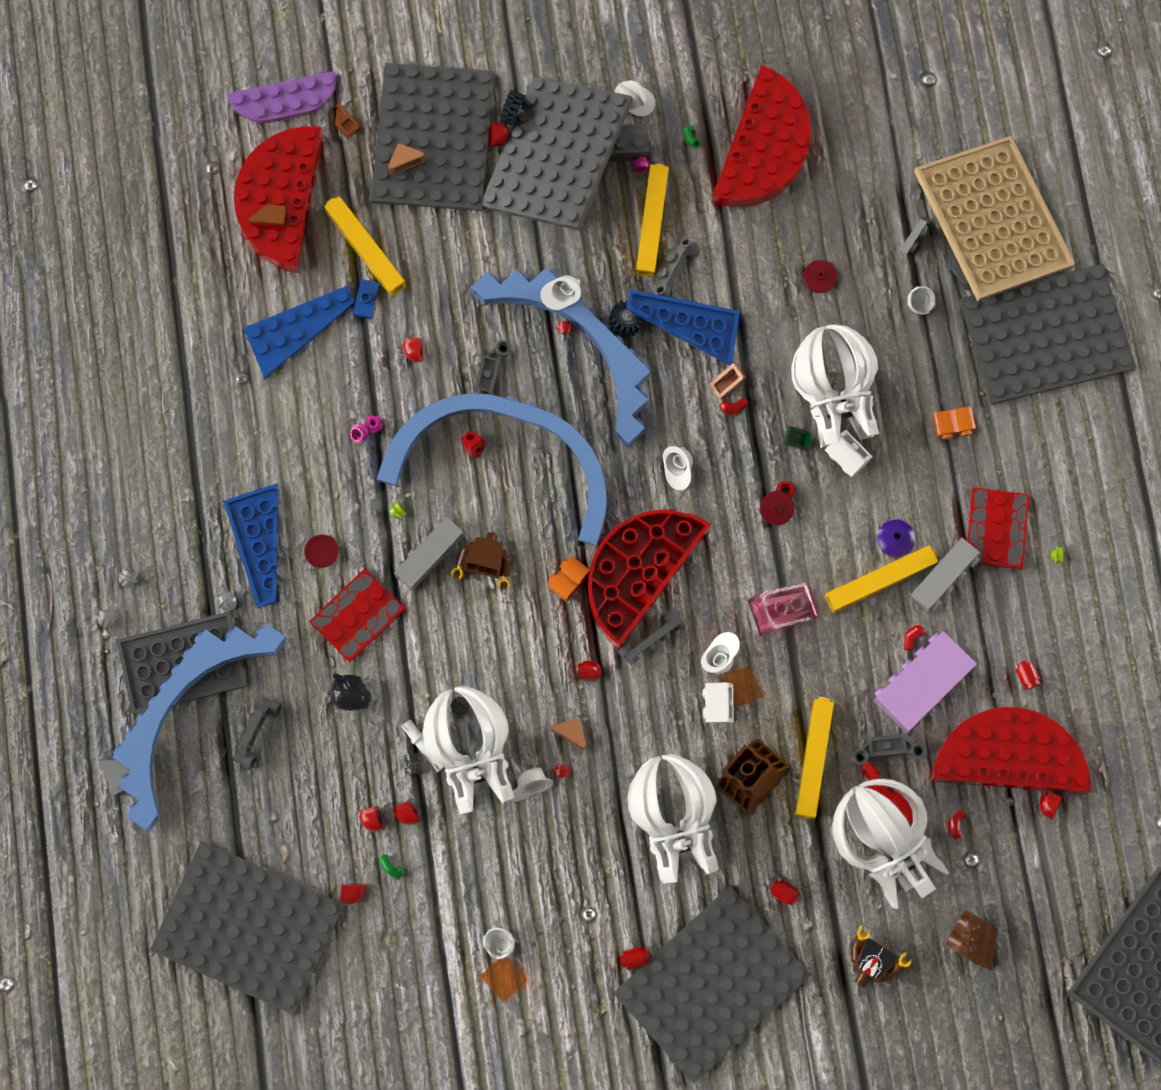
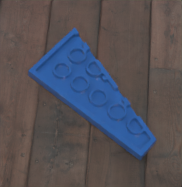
[243,286,355,379]
[626,290,740,366]
[223,483,279,609]

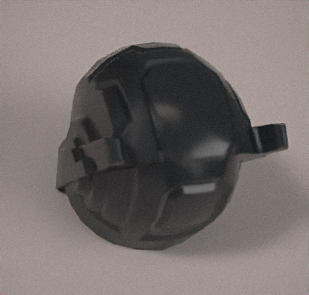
[329,673,369,711]

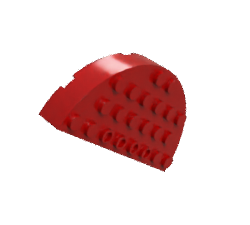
[711,65,811,207]
[234,126,323,273]
[588,509,711,650]
[930,707,1091,794]

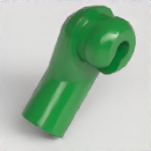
[683,125,701,148]
[378,854,405,879]

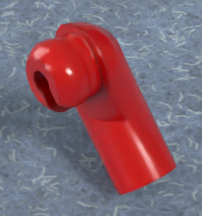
[947,809,966,839]

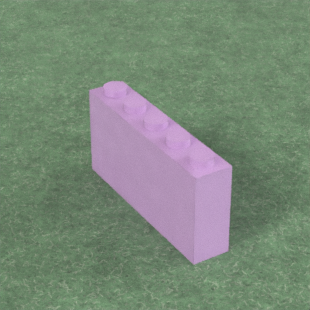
[873,631,977,734]

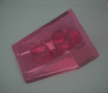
[748,582,818,636]

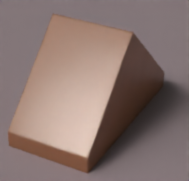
[388,143,425,176]
[710,362,746,399]
[550,718,586,751]

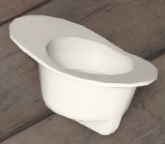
[614,81,655,117]
[540,275,581,310]
[663,446,693,490]
[701,632,740,674]
[510,767,553,802]

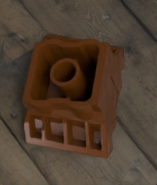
[716,739,790,815]
[945,910,998,971]

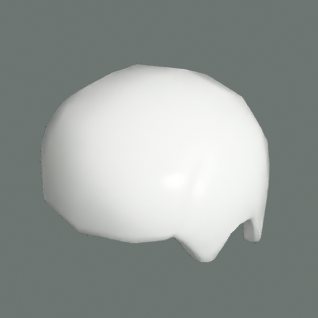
[907,286,936,315]
[483,928,515,959]

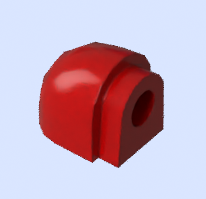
[490,122,510,147]
[403,338,424,362]
[461,431,485,458]
[578,661,602,682]
[1039,791,1062,820]
[394,799,421,825]
[359,806,383,831]
[340,884,366,904]

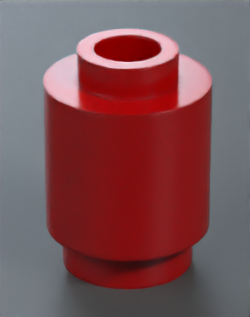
[1015,660,1041,690]
[770,878,800,906]
[619,946,650,971]

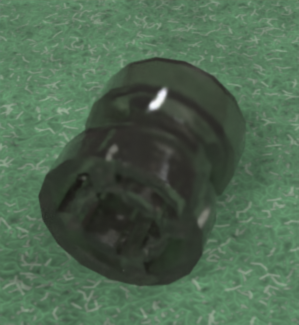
[451,697,470,719]
[404,753,424,776]

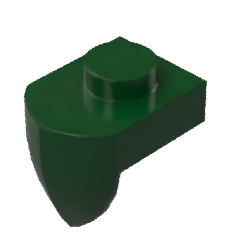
[784,426,814,450]

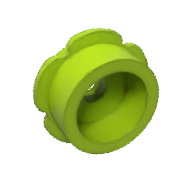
[390,502,407,519]
[1051,546,1064,564]

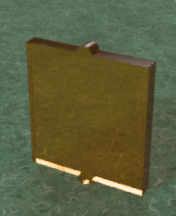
[720,666,762,707]
[480,957,527,1002]

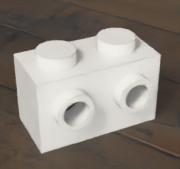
[825,430,873,477]
[703,682,734,724]

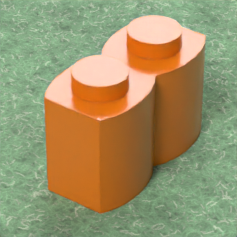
[932,407,976,441]
[548,556,590,603]

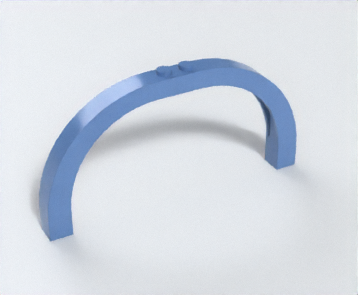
[377,394,607,547]

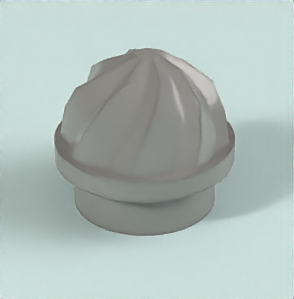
[119,568,138,588]
[217,591,237,611]
[97,610,116,628]

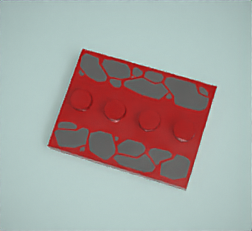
[967,487,1030,570]
[309,568,405,663]

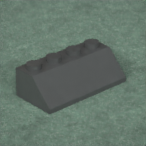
[608,124,649,162]

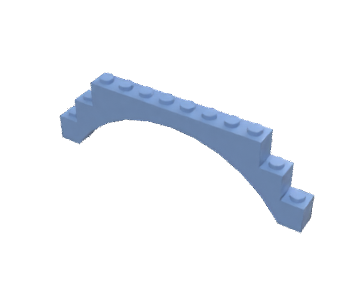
[471,268,651,448]
[112,624,287,832]

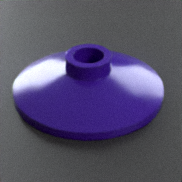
[877,520,915,557]

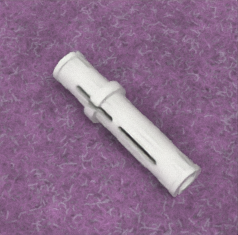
[401,719,444,773]

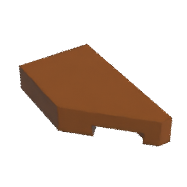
[335,103,362,140]
[249,205,286,226]

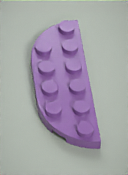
[227,71,336,123]

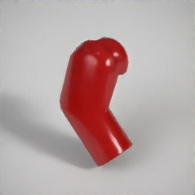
[720,397,749,415]
[904,625,926,651]

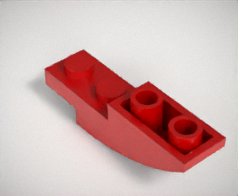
[860,761,913,826]

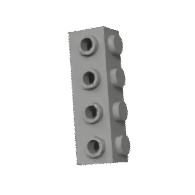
[394,517,464,591]
[911,538,980,613]

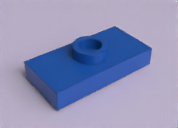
[353,279,380,319]

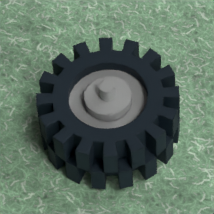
[500,90,526,127]
[608,300,644,337]

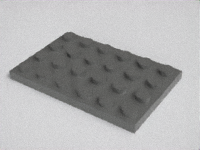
[116,611,247,715]

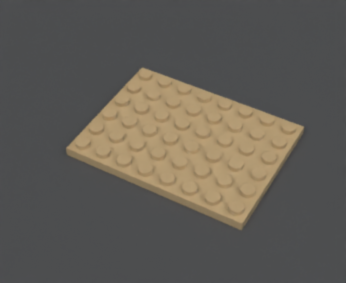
[914,136,1075,301]

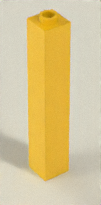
[636,164,669,278]
[324,196,406,297]
[825,545,939,614]
[794,697,834,820]

